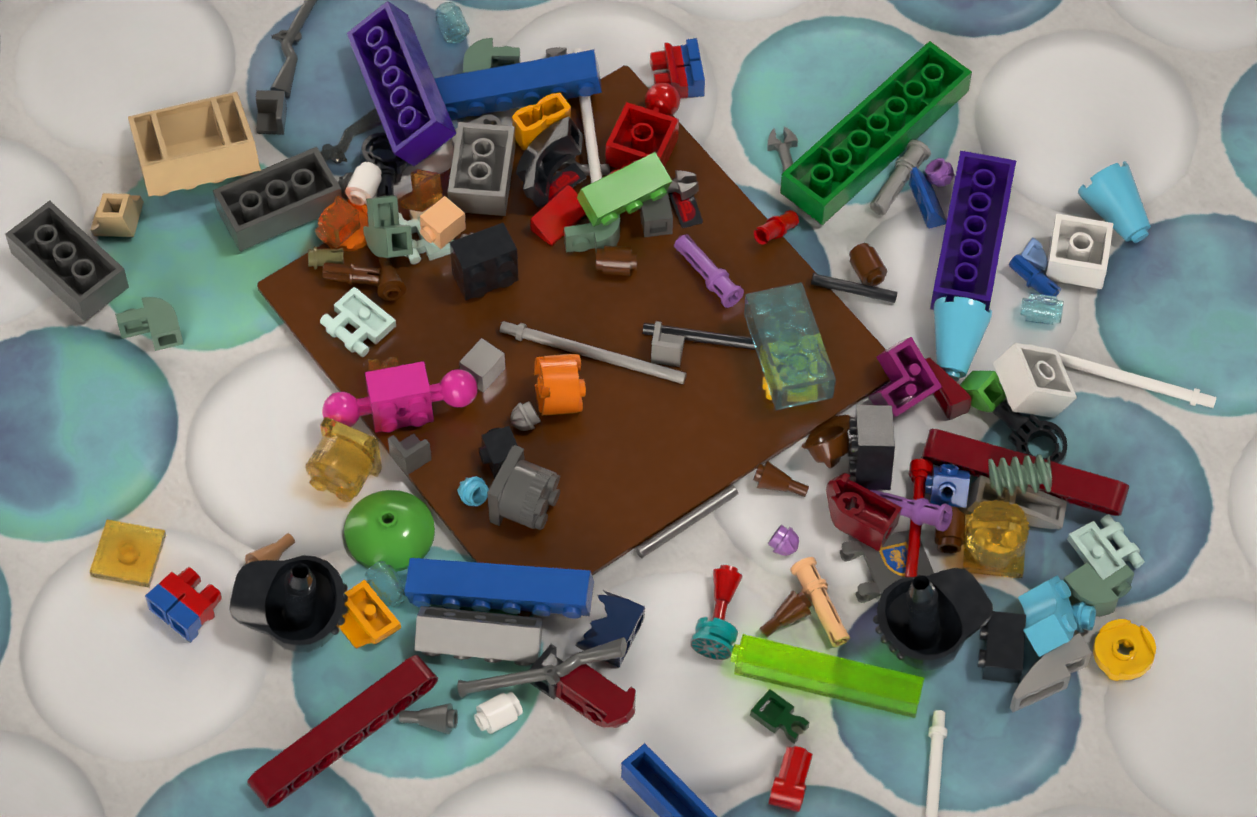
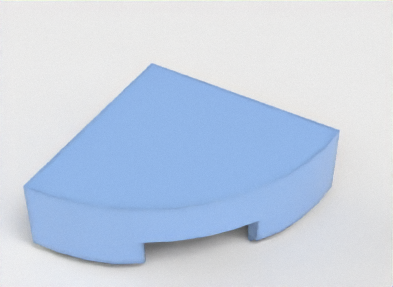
[1021,237,1048,273]

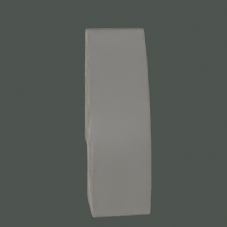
[966,475,1067,530]
[1010,633,1092,712]

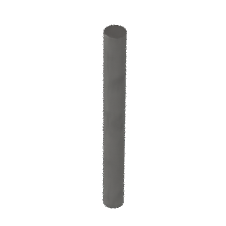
[635,485,738,558]

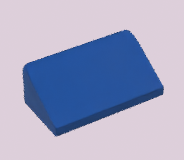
[909,167,947,229]

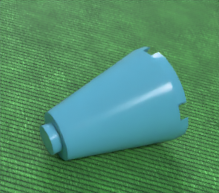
[1078,161,1151,243]
[934,297,992,381]

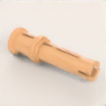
[790,557,850,647]

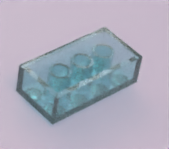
[744,282,836,410]

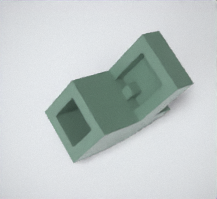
[463,38,521,73]
[363,195,413,258]
[564,214,620,253]
[115,297,183,351]
[1063,562,1135,617]

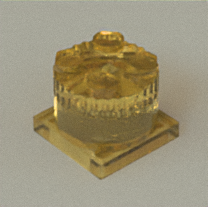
[305,417,382,502]
[962,500,1029,578]

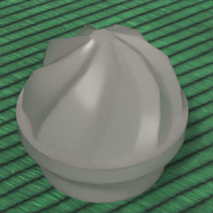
[510,401,541,431]

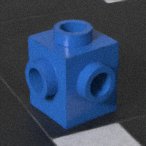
[925,464,970,508]

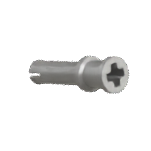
[870,140,931,215]

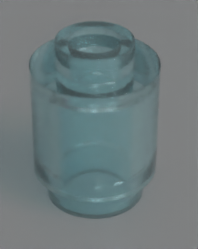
[435,2,470,43]
[1020,293,1064,325]
[365,561,406,607]

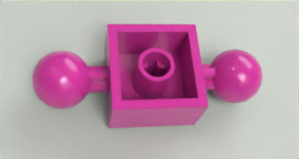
[322,361,478,433]

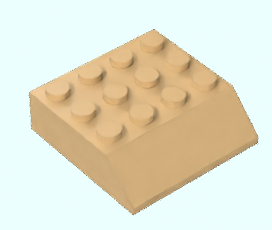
[128,92,261,197]

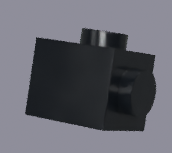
[478,426,518,479]

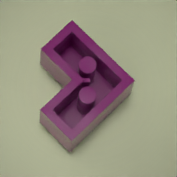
[868,337,942,418]

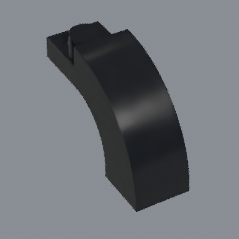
[516,116,583,208]

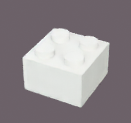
[1046,214,1114,289]
[993,343,1077,418]

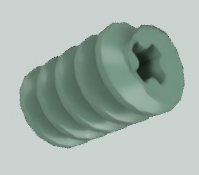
[988,454,1052,497]

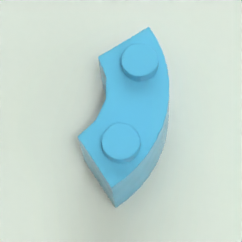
[1018,575,1077,657]

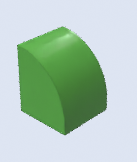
[960,371,1006,412]

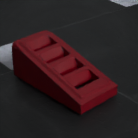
[925,357,972,420]

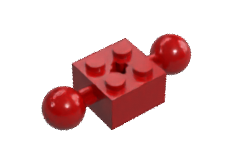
[606,83,680,175]

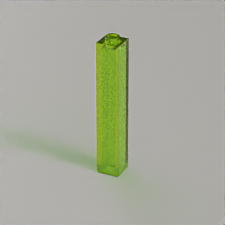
[730,634,924,718]

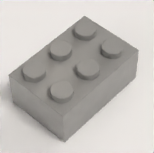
[448,122,516,216]

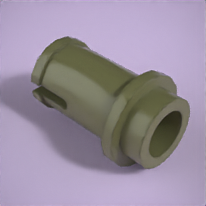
[308,246,343,269]

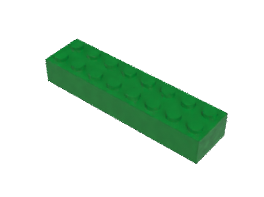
[780,41,972,225]

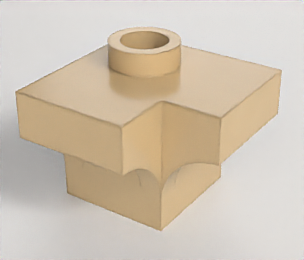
[90,193,144,237]

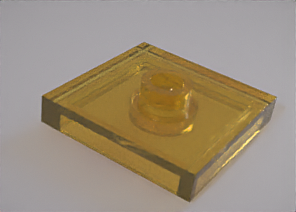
[90,519,166,588]

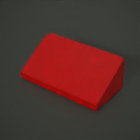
[530,185,586,246]

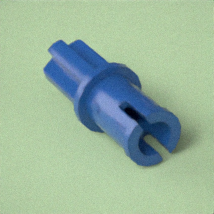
[1009,254,1061,302]

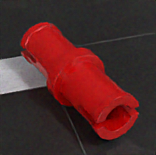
[753,210,799,244]

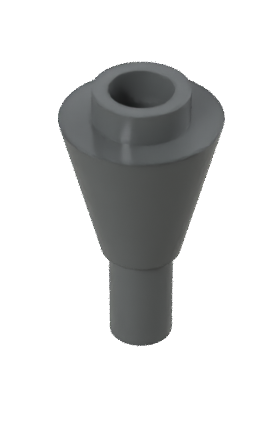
[399,703,458,734]

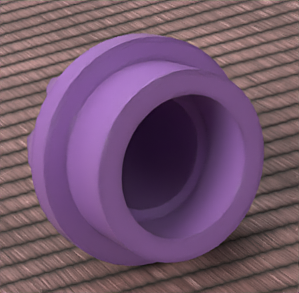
[925,158,954,187]
[768,524,799,556]

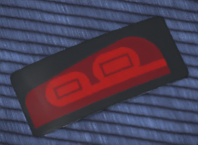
[543,163,587,207]
[669,192,703,228]

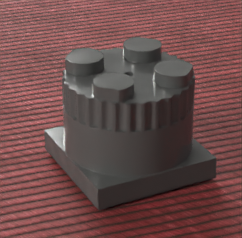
[487,445,561,530]

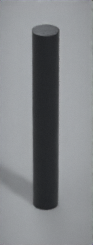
[811,273,897,303]

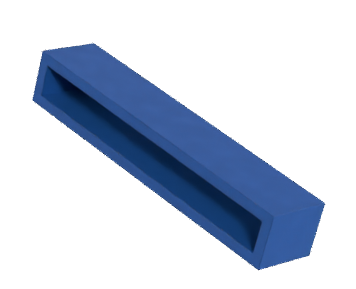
[434,49,602,121]
[404,558,594,619]
[621,743,717,817]

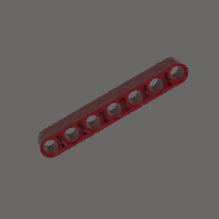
[921,429,1130,516]
[247,655,438,808]

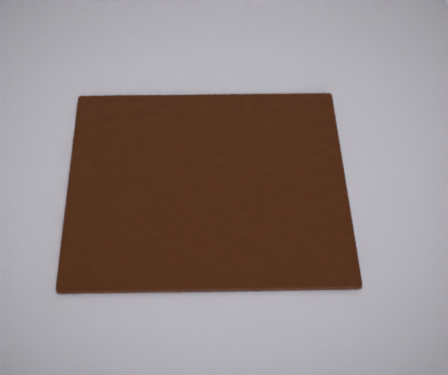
[257,66,890,617]

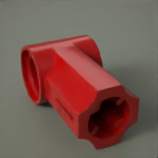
[768,746,813,812]

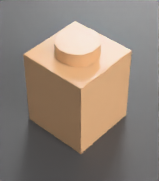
[420,196,466,249]

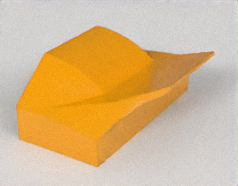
[339,580,401,648]

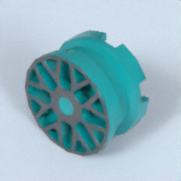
[690,617,738,660]

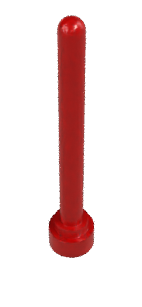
[905,459,933,577]

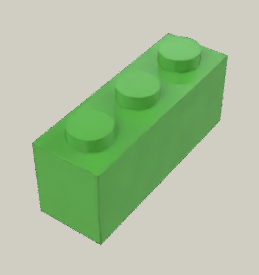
[577,152,672,227]

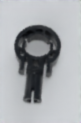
[360,132,407,197]
[993,400,1067,464]

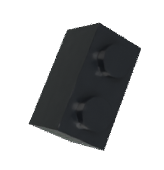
[977,611,1026,683]

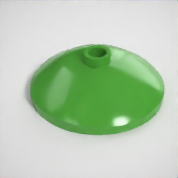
[344,490,435,572]

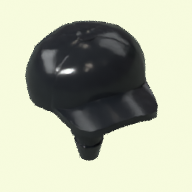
[229,555,348,652]
[873,568,993,671]

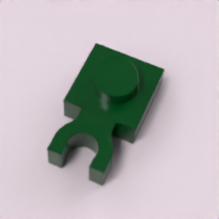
[750,689,810,744]

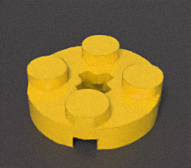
[1093,619,1156,681]

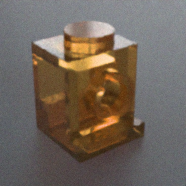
[315,195,361,248]

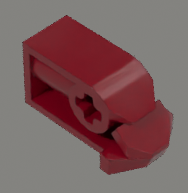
[826,473,902,551]
[556,664,636,728]

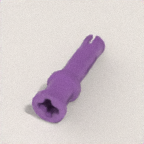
[674,234,744,308]
[870,490,953,532]

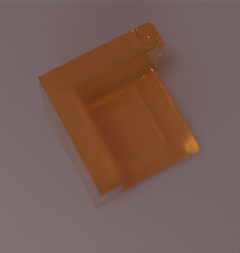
[400,169,443,212]

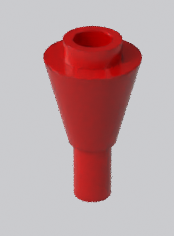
[712,565,743,620]

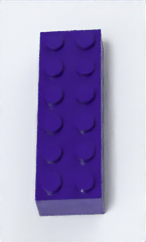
[346,1,457,166]
[930,150,1017,312]

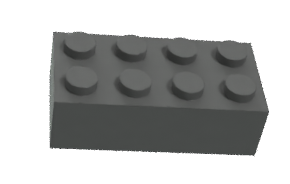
[213,146,343,251]
[5,200,129,322]

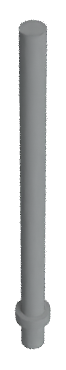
[500,321,687,384]

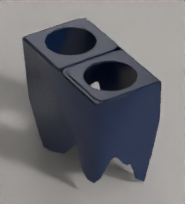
[575,590,645,668]

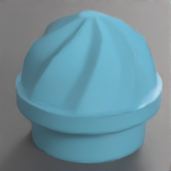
[457,476,489,506]
[1071,602,1096,632]

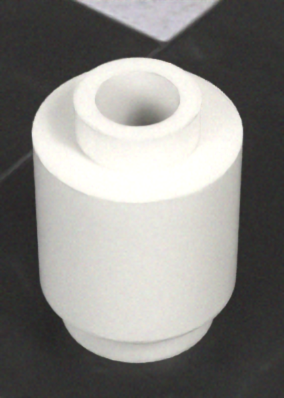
[345,162,382,206]
[474,692,523,734]

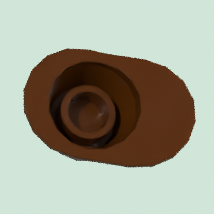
[801,415,851,468]

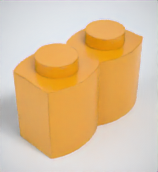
[512,93,571,150]

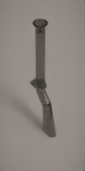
[320,107,382,164]

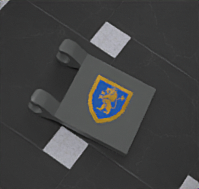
[840,530,934,603]

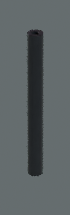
[642,323,760,350]

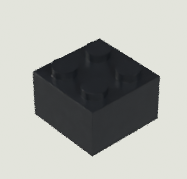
[450,223,519,301]
[847,405,895,490]

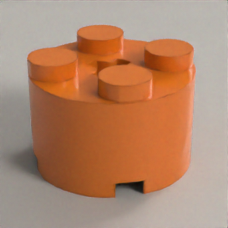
[534,354,586,415]

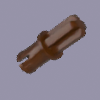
[322,262,381,287]

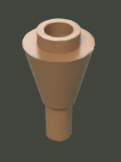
[245,533,295,565]

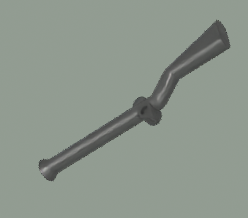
[270,0,317,97]
[457,637,627,698]

